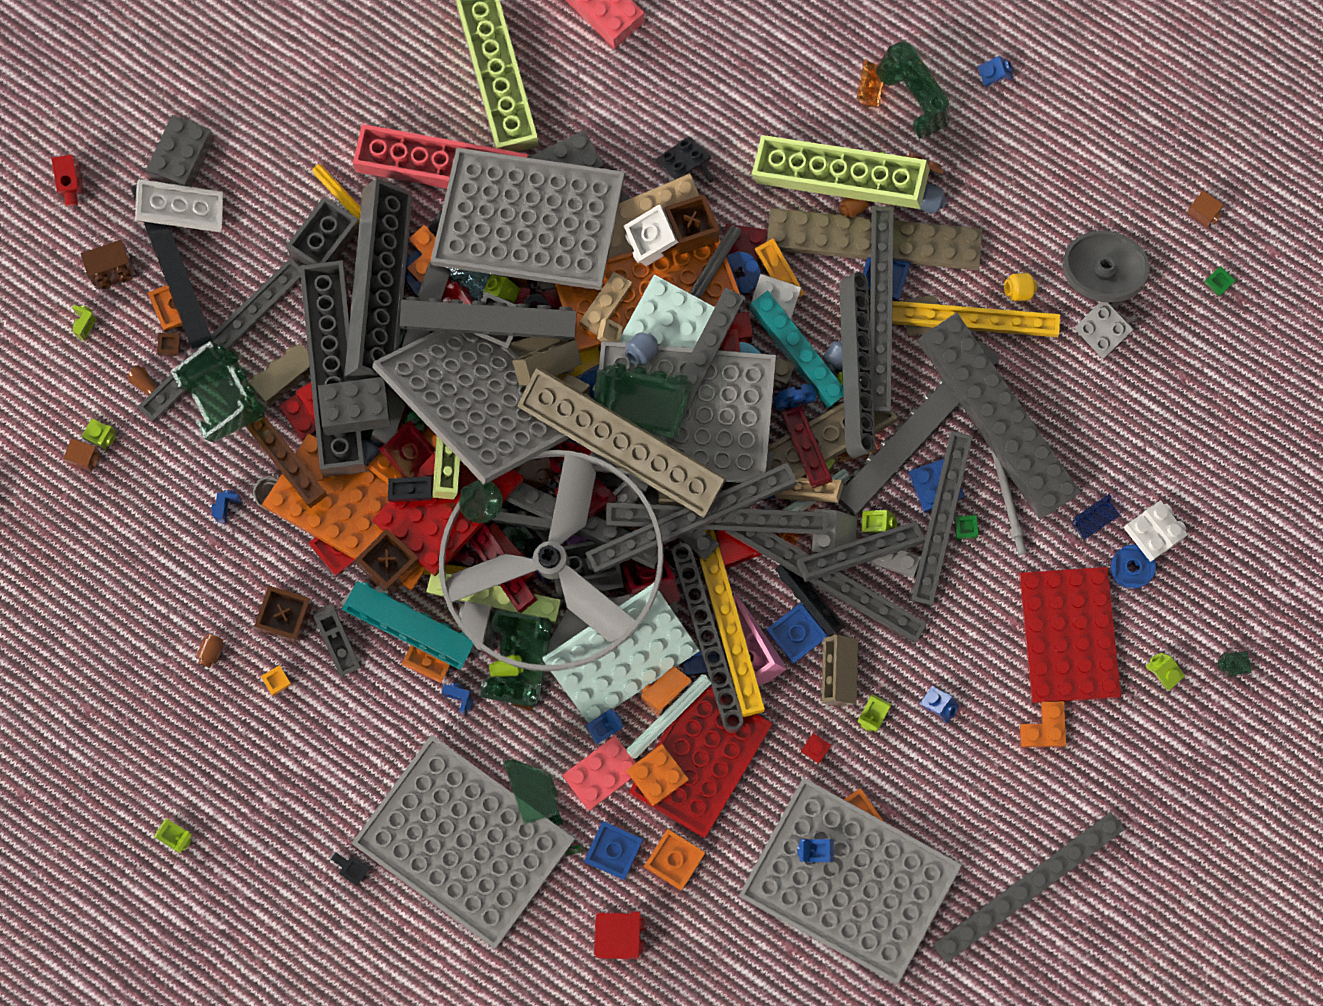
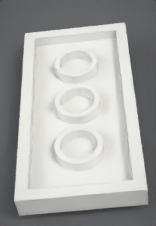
[135,179,223,232]

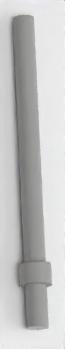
[991,450,1027,555]

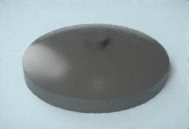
[1063,231,1150,303]

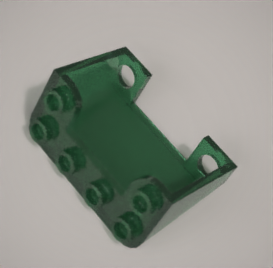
[875,41,950,139]
[171,341,265,443]
[594,363,692,438]
[480,610,552,707]

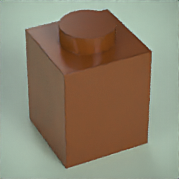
[1187,190,1223,228]
[63,438,100,472]

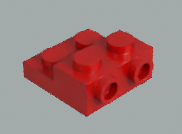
[278,382,316,442]
[308,537,356,577]

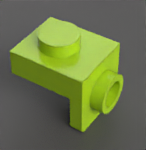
[483,275,521,304]
[1146,652,1185,691]
[857,694,891,732]
[153,818,192,853]

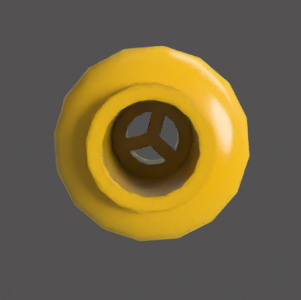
[1004,273,1038,301]

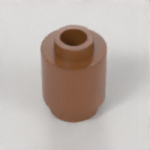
[839,198,871,219]
[195,634,224,668]

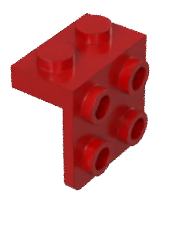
[594,911,645,960]

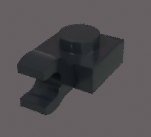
[330,852,370,887]

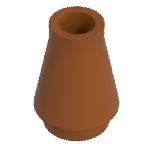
[126,365,157,396]

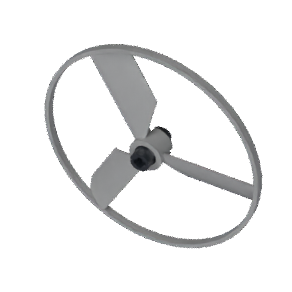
[439,450,664,671]

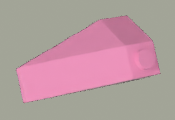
[733,594,787,685]

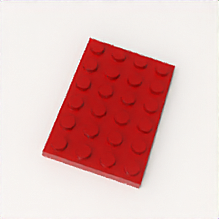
[371,451,525,577]
[1019,567,1121,704]
[628,679,773,839]

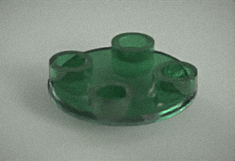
[459,480,503,523]

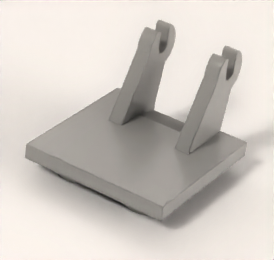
[1074,301,1138,359]

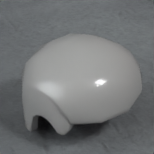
[253,476,279,509]

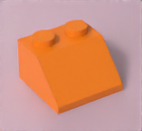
[641,666,692,717]

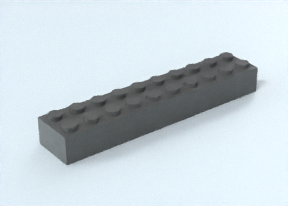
[344,178,413,387]
[300,260,367,477]
[917,313,1081,520]

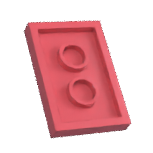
[562,736,636,812]

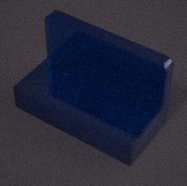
[1071,494,1120,541]

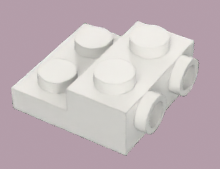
[624,204,679,266]
[1124,500,1188,562]

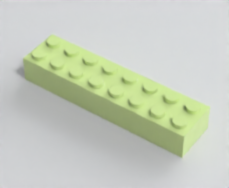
[456,0,539,152]
[752,135,930,209]

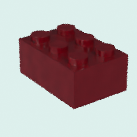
[619,554,679,605]

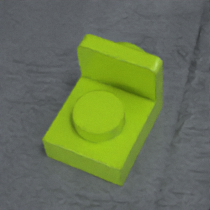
[72,305,97,341]
[81,418,116,450]
[862,510,897,534]

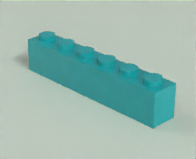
[748,290,844,409]
[342,581,474,670]

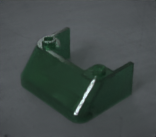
[503,758,563,826]

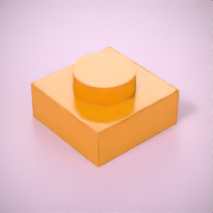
[261,665,291,696]

